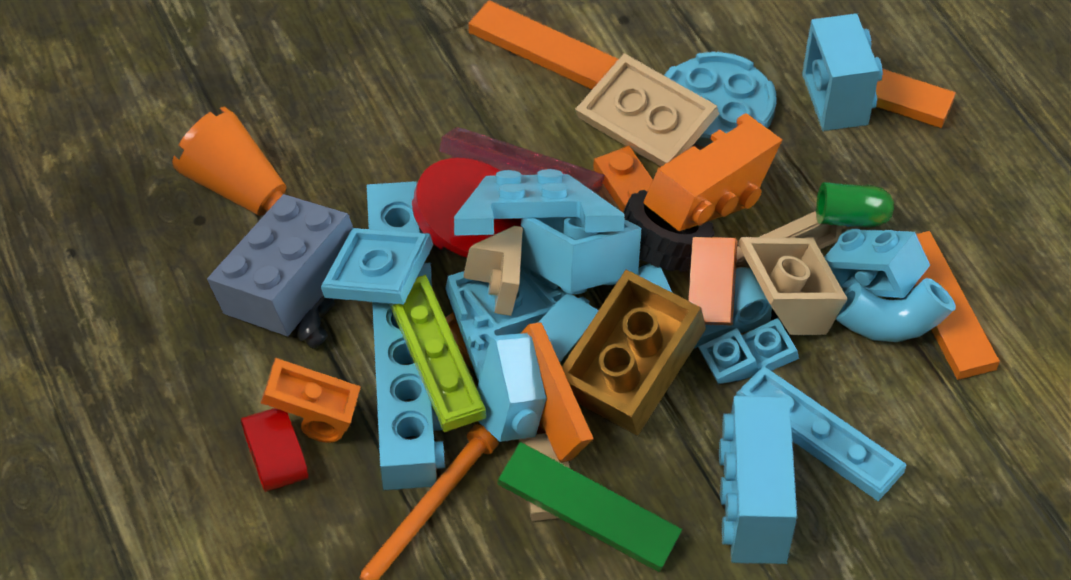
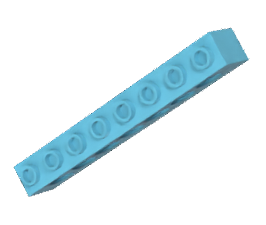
[367,181,445,490]

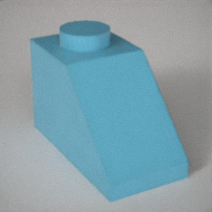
[477,333,546,442]

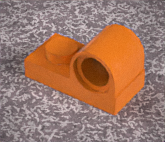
[261,358,361,443]

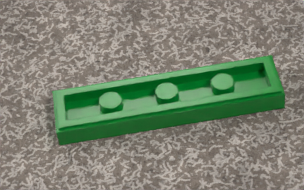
[497,442,682,573]

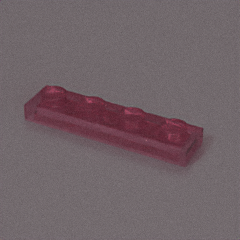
[439,127,605,194]

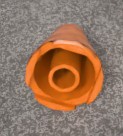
[172,107,286,216]

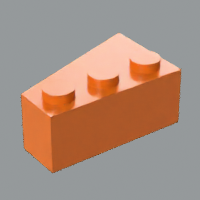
[643,113,783,231]

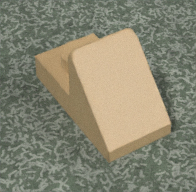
[464,226,523,316]

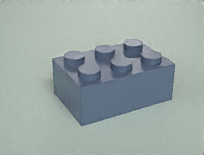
[207,194,353,336]

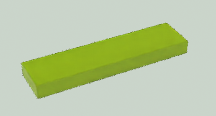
[389,275,486,432]

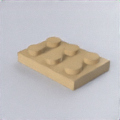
[575,53,719,166]

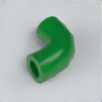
[816,182,894,228]

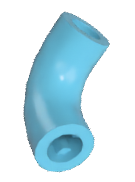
[835,278,956,342]

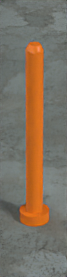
[360,425,499,580]

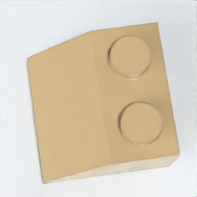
[738,237,847,335]

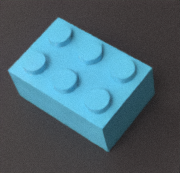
[719,396,797,564]

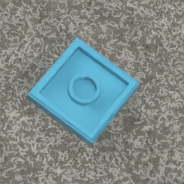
[321,228,433,305]

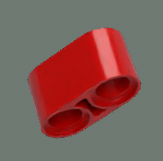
[240,408,309,492]

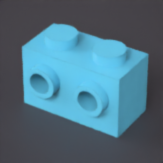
[824,229,930,298]

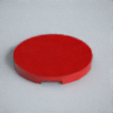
[412,158,521,258]

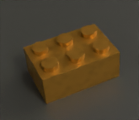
[562,269,706,436]

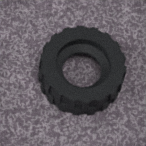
[623,190,715,272]

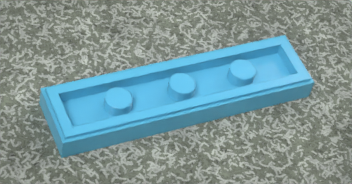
[736,366,907,501]

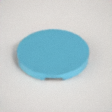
[664,52,777,147]

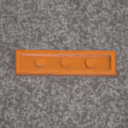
[468,0,618,89]
[911,231,1000,380]

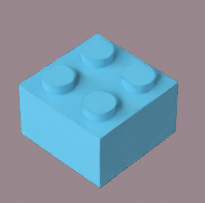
[802,14,883,131]
[521,217,641,294]

